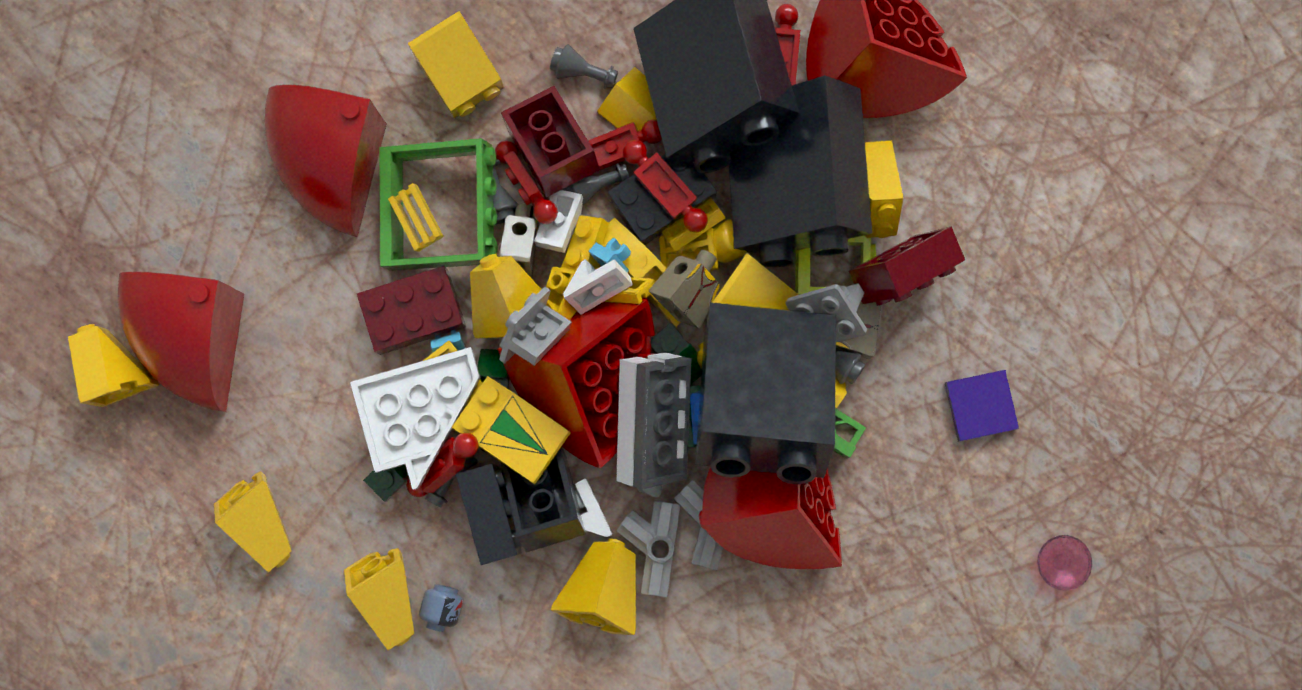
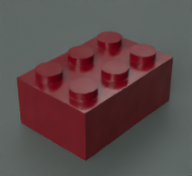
[501,86,600,197]
[848,226,965,306]
[356,265,466,355]

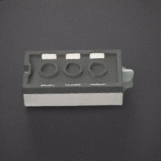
[617,353,691,497]

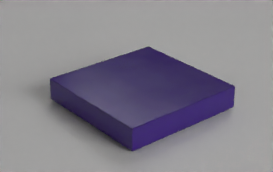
[945,370,1019,442]

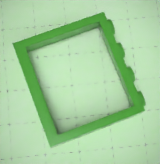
[379,138,498,271]

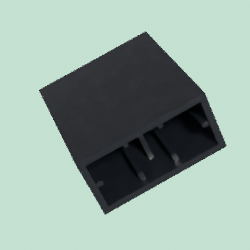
[633,0,799,173]
[729,75,872,267]
[695,302,836,484]

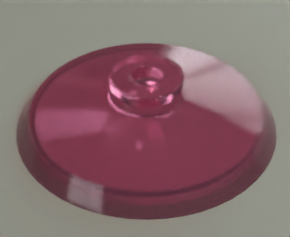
[1037,535,1092,591]

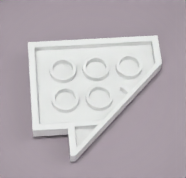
[350,347,480,489]

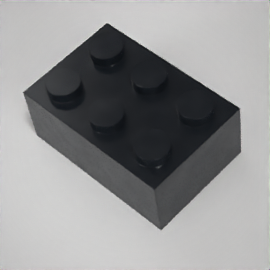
[608,154,717,245]
[501,446,586,553]
[456,464,523,565]

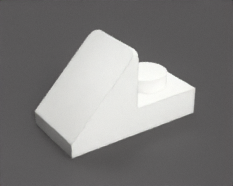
[534,190,583,253]
[563,259,633,314]
[575,479,613,537]

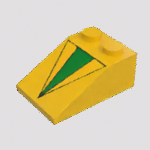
[452,376,570,484]

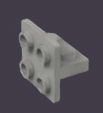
[785,283,867,342]
[499,287,572,366]

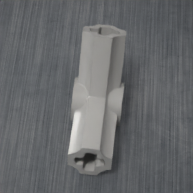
[674,480,723,570]
[616,501,680,597]

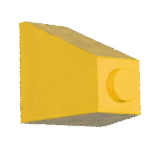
[470,254,542,339]
[68,324,159,407]
[214,471,292,573]
[551,538,636,635]
[344,548,414,650]

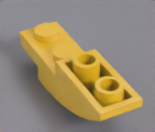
[546,215,609,320]
[602,217,681,327]

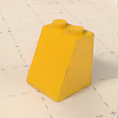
[408,11,504,118]
[865,140,903,238]
[712,253,799,311]

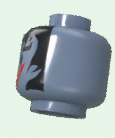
[419,584,463,632]

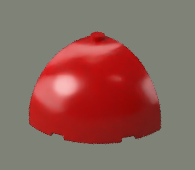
[806,0,967,118]
[264,85,387,237]
[118,272,244,412]
[497,298,655,469]
[699,467,842,569]

